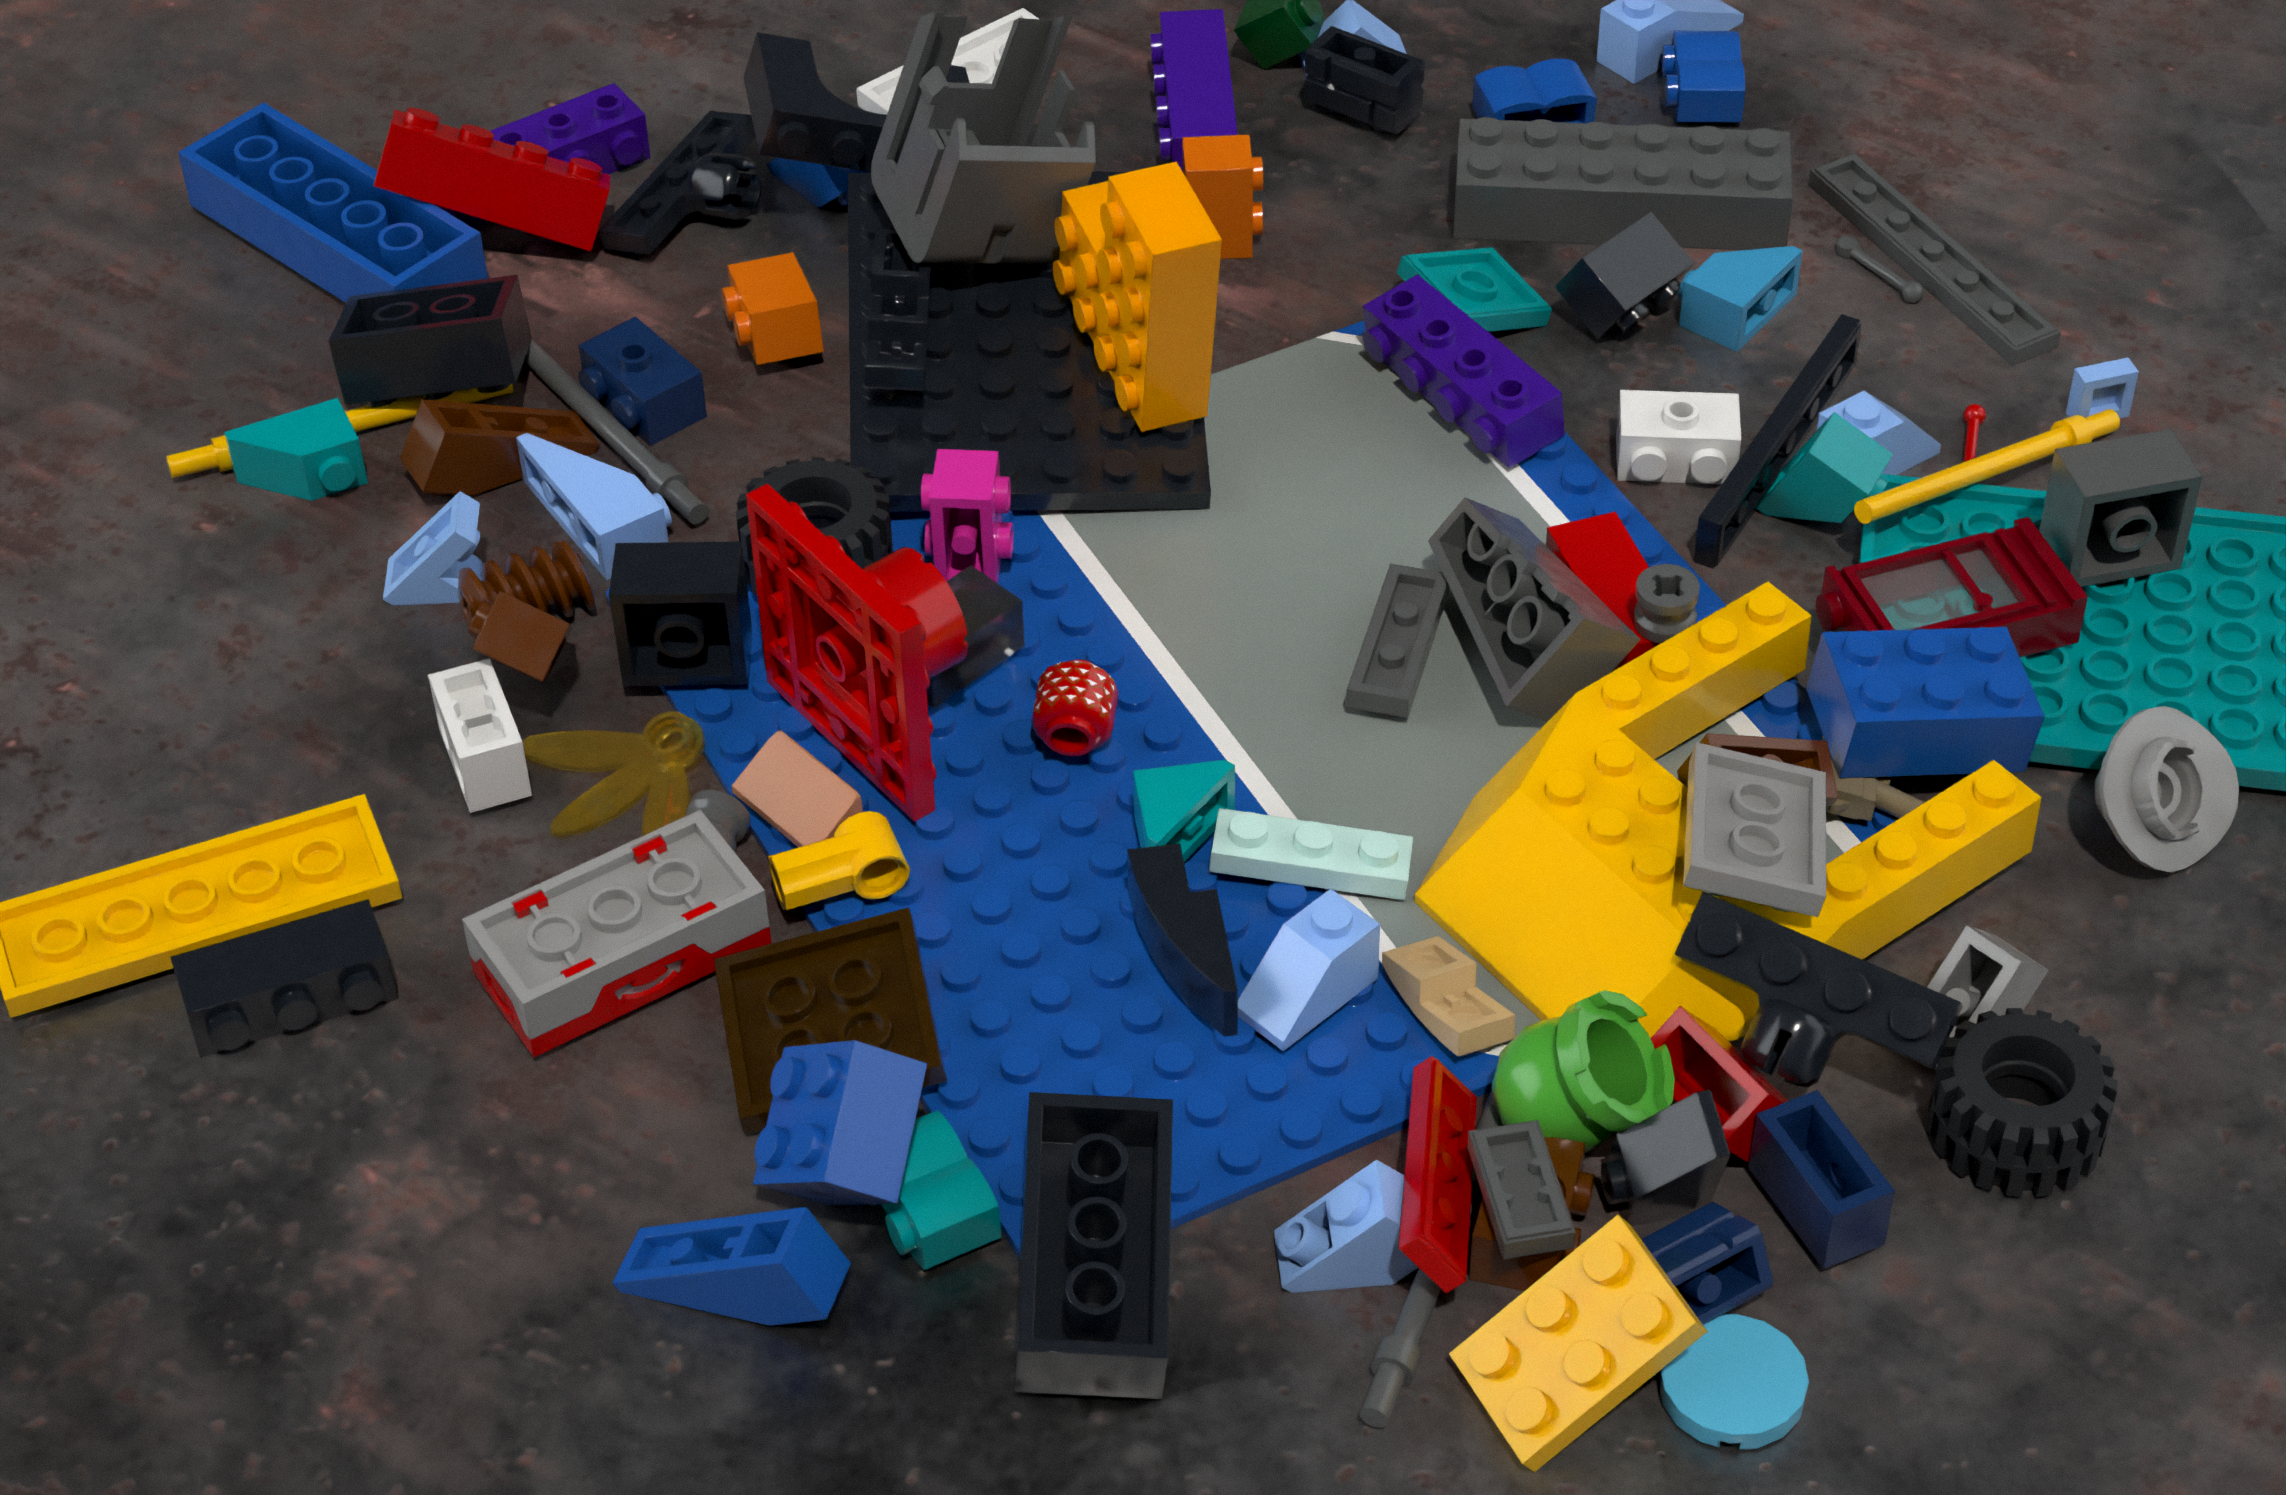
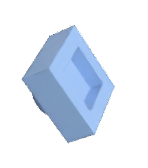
[2066,357,2139,418]

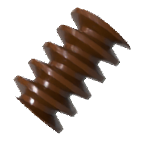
[458,539,596,642]

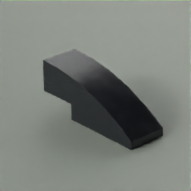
[1127,844,1238,1037]

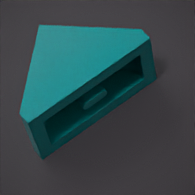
[1133,760,1235,862]

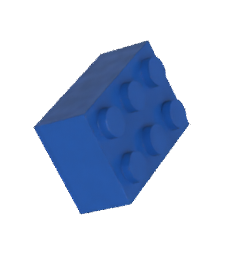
[1806,627,2045,778]

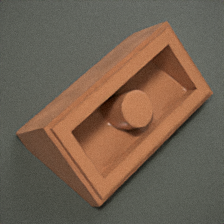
[731,730,863,847]

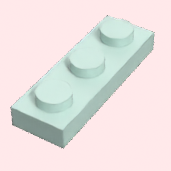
[1209,808,1413,900]

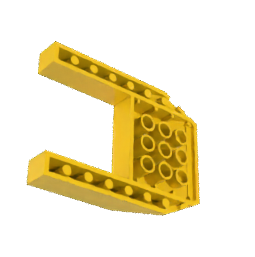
[1415,581,2042,1041]

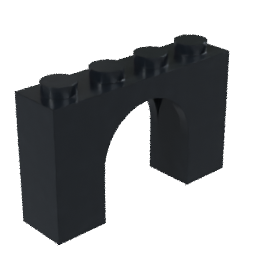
[743,32,970,172]

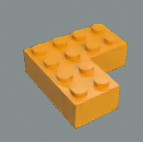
[1053,161,1222,432]

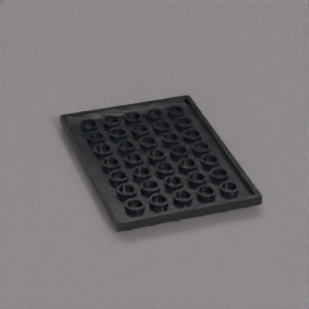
[848,171,1211,512]

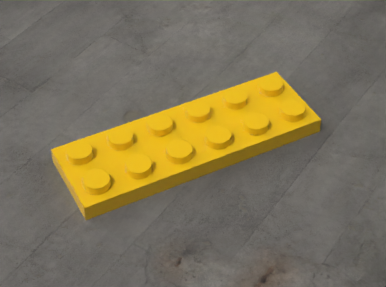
[0,794,402,1018]

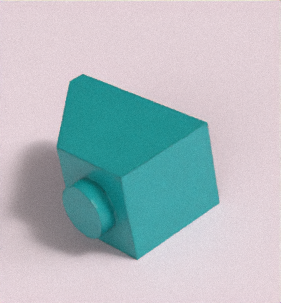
[224,398,368,501]
[1756,412,1893,523]

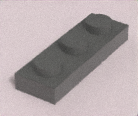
[1346,563,1450,718]

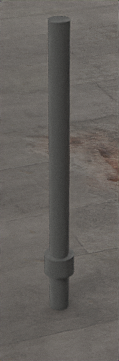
[524,339,709,525]
[1359,1091,1503,1428]

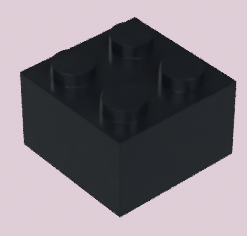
[609,541,753,686]

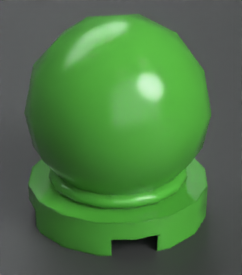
[1492,990,1675,1152]

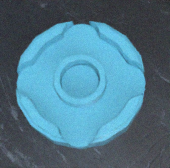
[1659,1314,1809,1449]

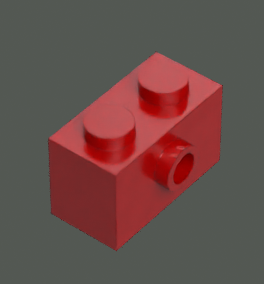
[1650,1006,1788,1163]

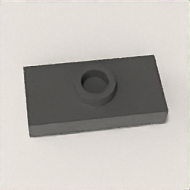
[1467,1120,1576,1260]

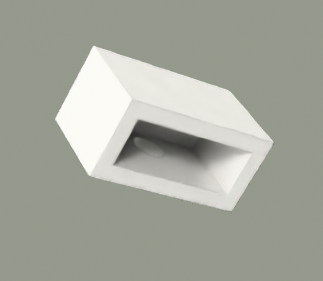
[1616,390,1741,484]

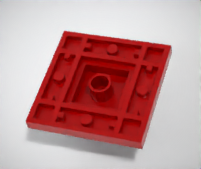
[746,483,968,822]

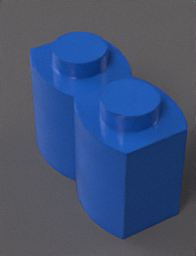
[1662,30,1745,122]
[1472,58,1597,123]

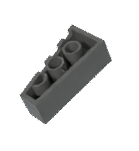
[1428,497,1641,722]

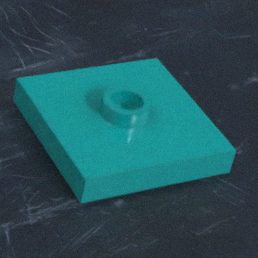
[1396,247,1552,332]

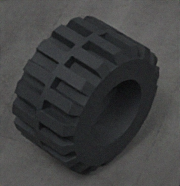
[735,457,893,596]
[1927,1008,2117,1197]

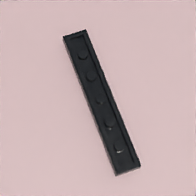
[1694,314,1862,569]

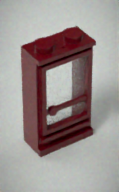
[1816,517,2088,657]

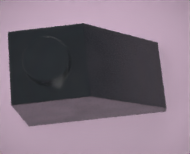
[1601,1090,1730,1226]

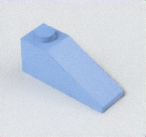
[1597,0,1744,84]
[516,433,672,580]

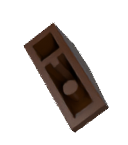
[400,399,599,497]

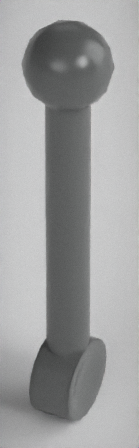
[1835,236,1924,303]

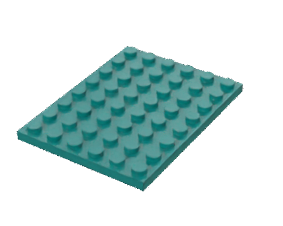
[1859,474,2286,791]

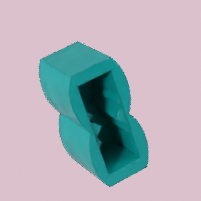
[870,1110,1002,1270]

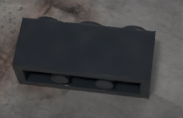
[170,899,399,1058]

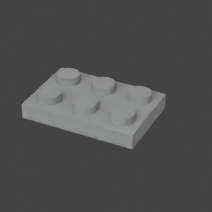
[1683,742,1826,917]

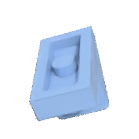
[383,491,482,606]

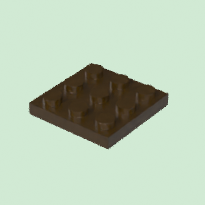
[714,907,947,1134]

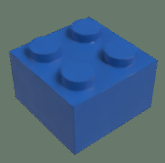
[753,1040,927,1205]

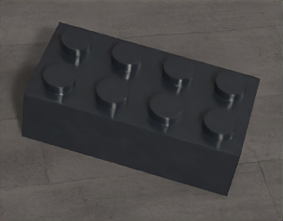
[1014,1092,1173,1399]

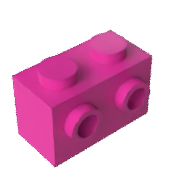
[921,449,1013,592]

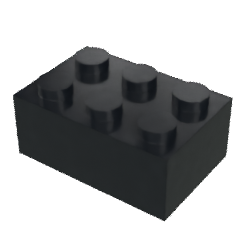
[328,275,532,408]

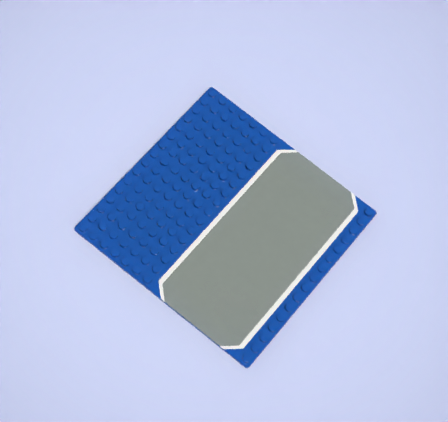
[606,321,1899,1259]

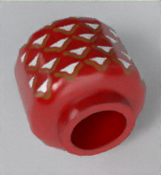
[1031,659,1119,756]

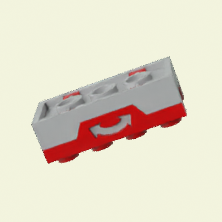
[462,809,772,1058]

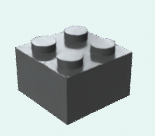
[2039,428,2203,587]

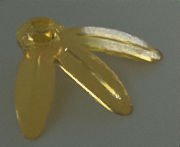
[522,711,705,837]

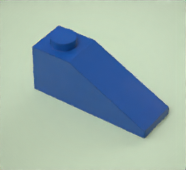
[612,1207,851,1326]

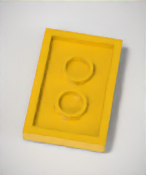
[1449,1215,1708,1472]

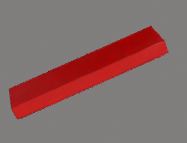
[1398,1056,1477,1293]

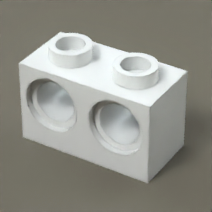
[428,658,532,813]

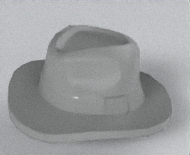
[2095,706,2239,872]

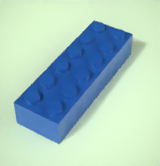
[178,102,488,303]

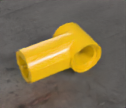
[768,811,910,910]

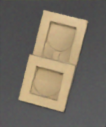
[1382,936,1515,1057]

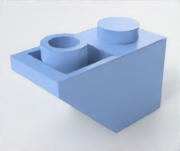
[1274,1160,1419,1293]

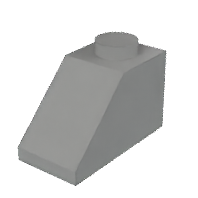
[1927,925,2049,1070]

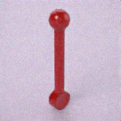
[1963,404,1986,484]

